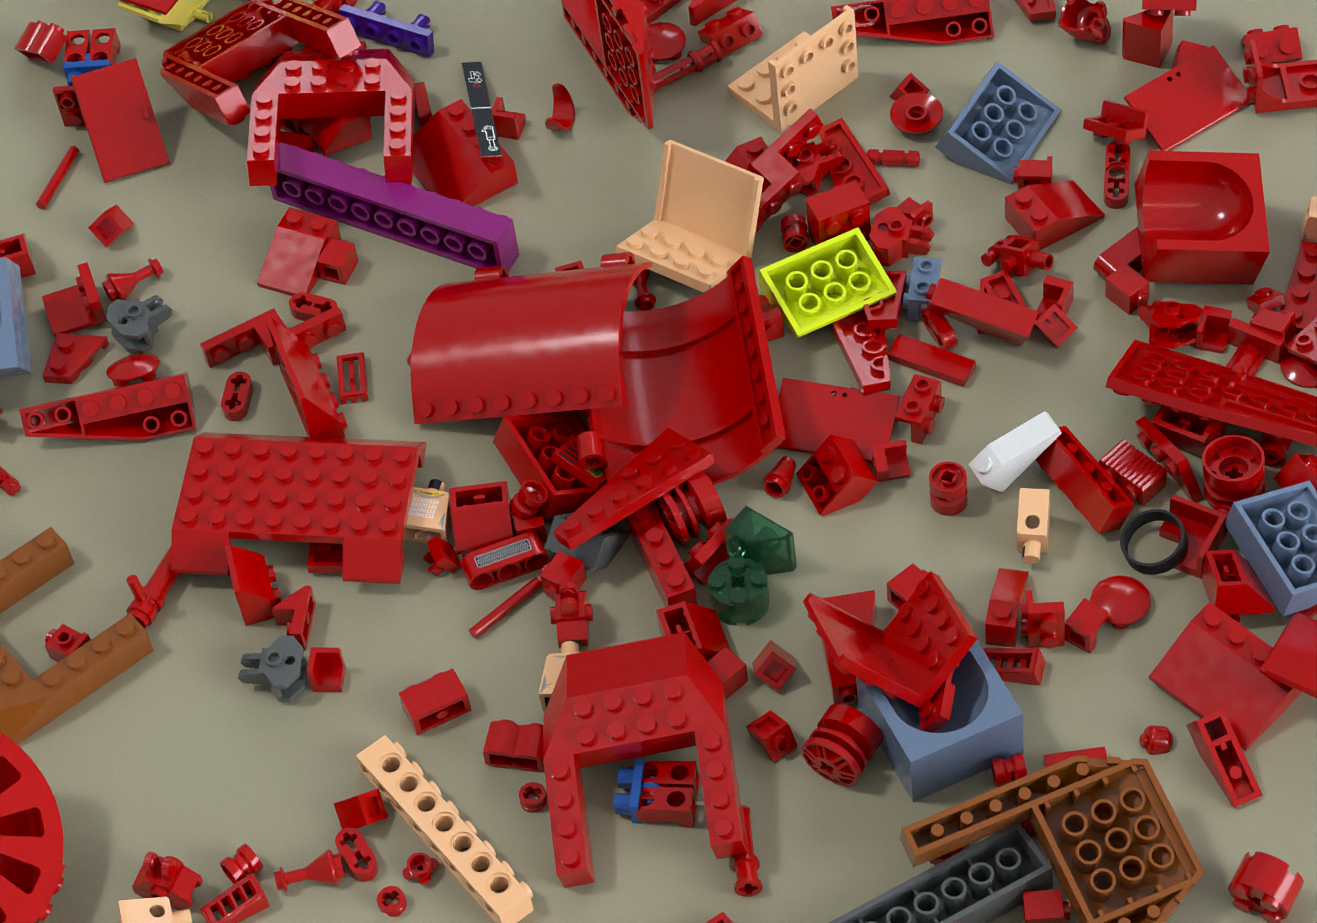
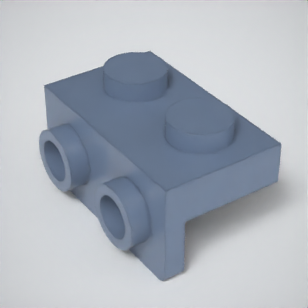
[903,257,941,322]

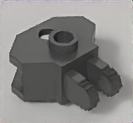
[106,295,173,354]
[238,636,308,702]

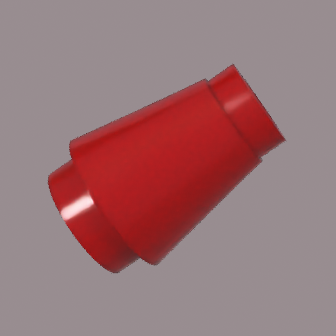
[763,456,796,498]

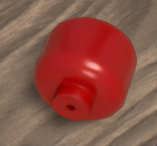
[1139,725,1173,755]

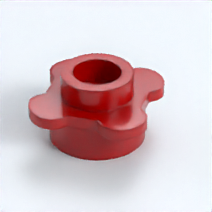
[402,852,439,885]

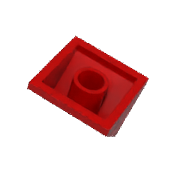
[1122,10,1174,68]

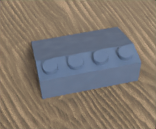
[935,61,1061,184]
[1224,480,1317,616]

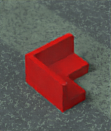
[1159,495,1227,579]

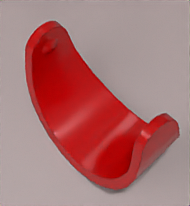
[545,83,575,130]

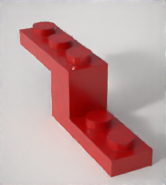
[751,108,824,233]
[200,306,346,368]

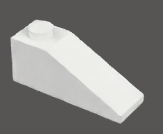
[968,411,1062,492]

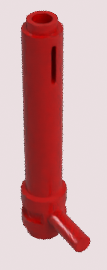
[126,546,180,629]

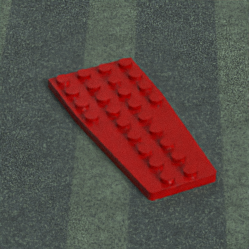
[1105,340,1317,446]

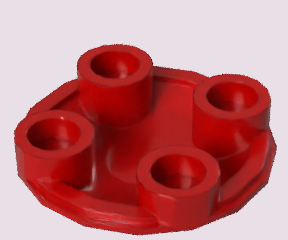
[648,22,686,61]
[106,354,160,387]
[1090,575,1151,630]

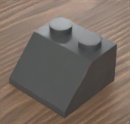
[545,512,630,572]

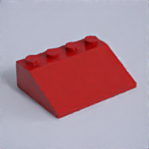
[413,99,518,206]
[266,318,348,438]
[493,411,598,520]
[1149,602,1302,751]

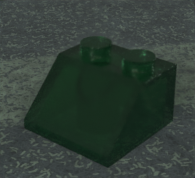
[724,506,797,577]

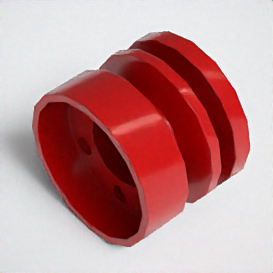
[1202,435,1265,508]
[657,471,727,545]
[801,703,883,786]

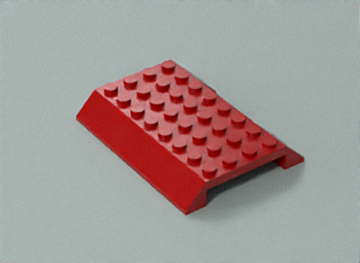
[171,432,427,584]

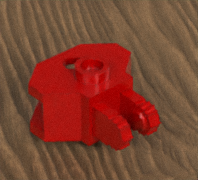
[787,139,845,197]
[869,206,935,267]
[1138,300,1203,349]
[550,582,593,648]
[132,851,203,910]

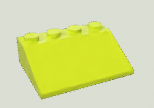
[759,227,897,338]

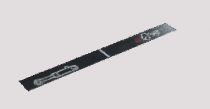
[462,62,502,157]

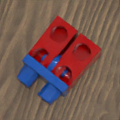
[63,28,121,86]
[613,760,700,828]

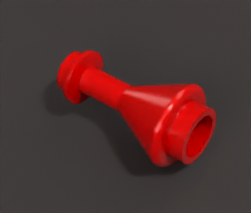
[102,259,164,302]
[632,269,656,311]
[274,849,346,892]

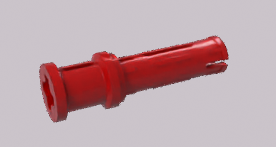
[653,40,723,92]
[732,805,763,897]

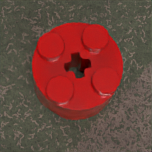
[1228,851,1304,923]

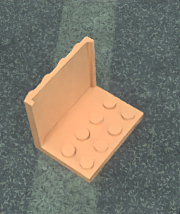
[727,5,859,133]
[615,140,764,293]

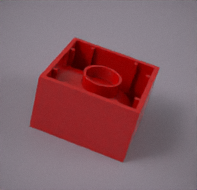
[1134,150,1270,285]

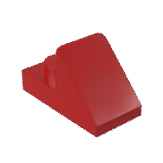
[272,585,316,651]

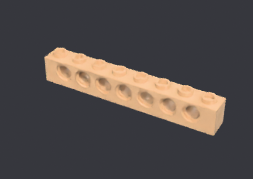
[356,735,534,923]

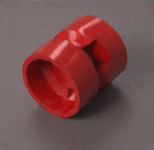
[929,461,968,516]

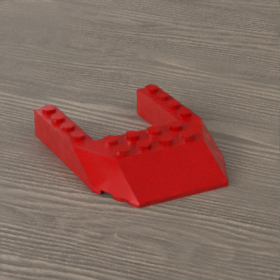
[160,0,361,126]
[561,0,656,129]
[247,49,414,186]
[543,632,748,888]

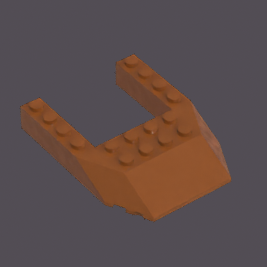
[0,527,154,745]
[900,755,1205,923]

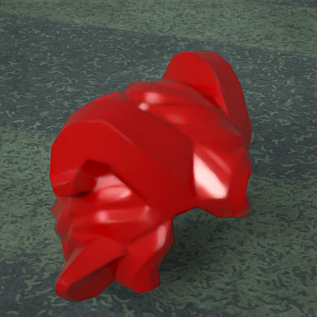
[1058,0,1111,44]

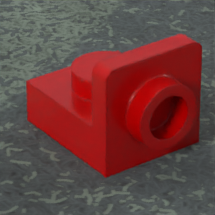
[897,197,933,228]
[1033,303,1078,348]
[746,710,798,762]

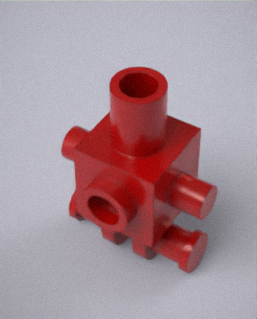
[981,235,1054,277]

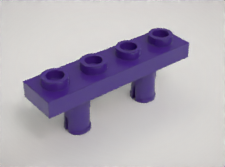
[339,0,434,57]

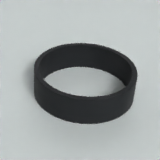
[1120,509,1188,575]

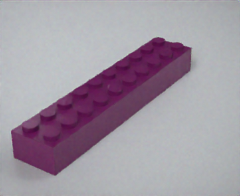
[270,142,520,272]

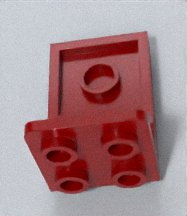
[1243,39,1317,113]

